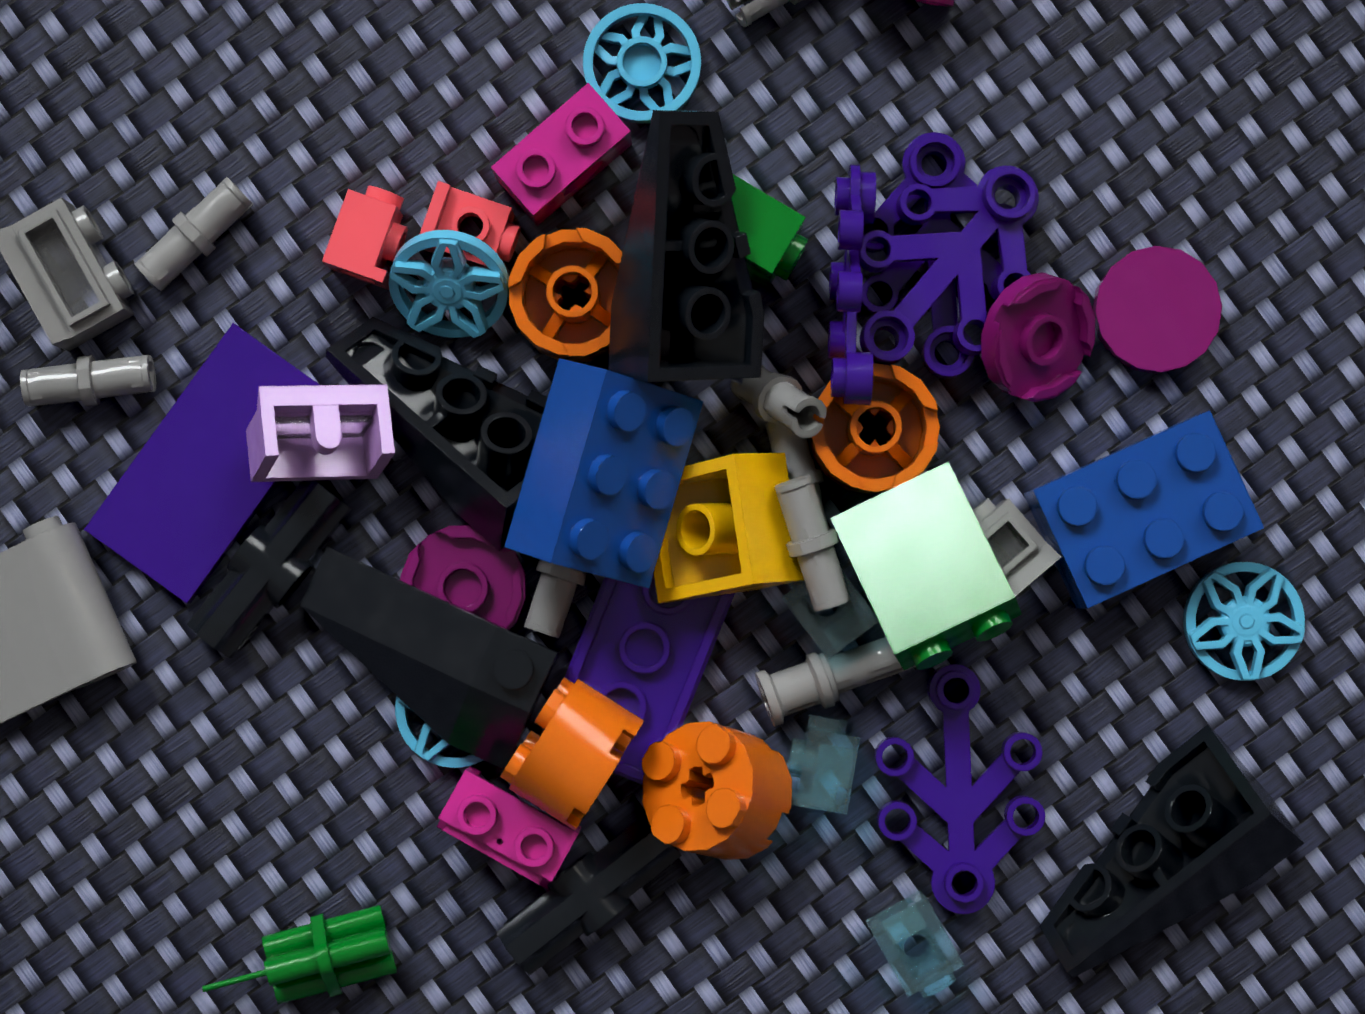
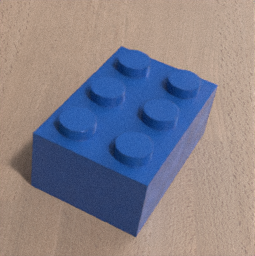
[504,358,703,588]
[1023,410,1264,609]

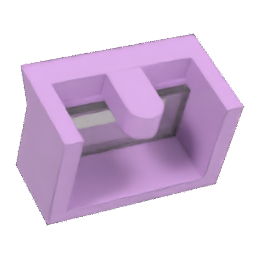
[246,384,395,482]

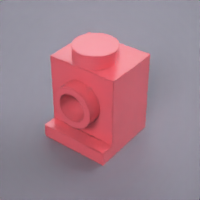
[420,181,521,268]
[322,185,408,290]

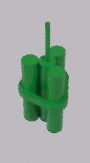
[202,905,397,1005]

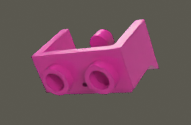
[437,765,581,889]

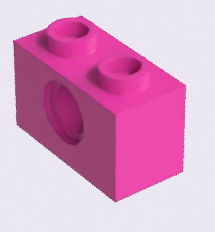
[491,83,632,226]

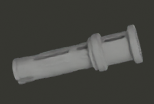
[755,637,952,727]

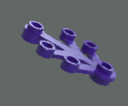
[862,132,1018,379]
[828,165,876,405]
[859,166,1039,365]
[874,664,1045,914]

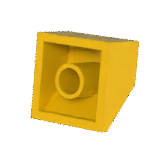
[654,453,804,603]

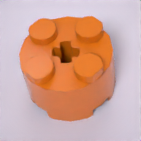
[508,228,622,363]
[808,363,940,495]
[500,677,644,830]
[642,721,792,860]

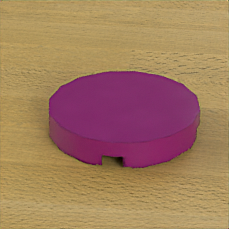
[1093,246,1222,374]
[981,272,1096,402]
[400,525,527,630]

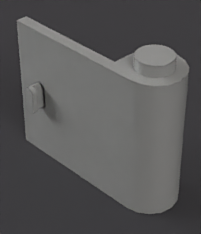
[0,516,137,724]

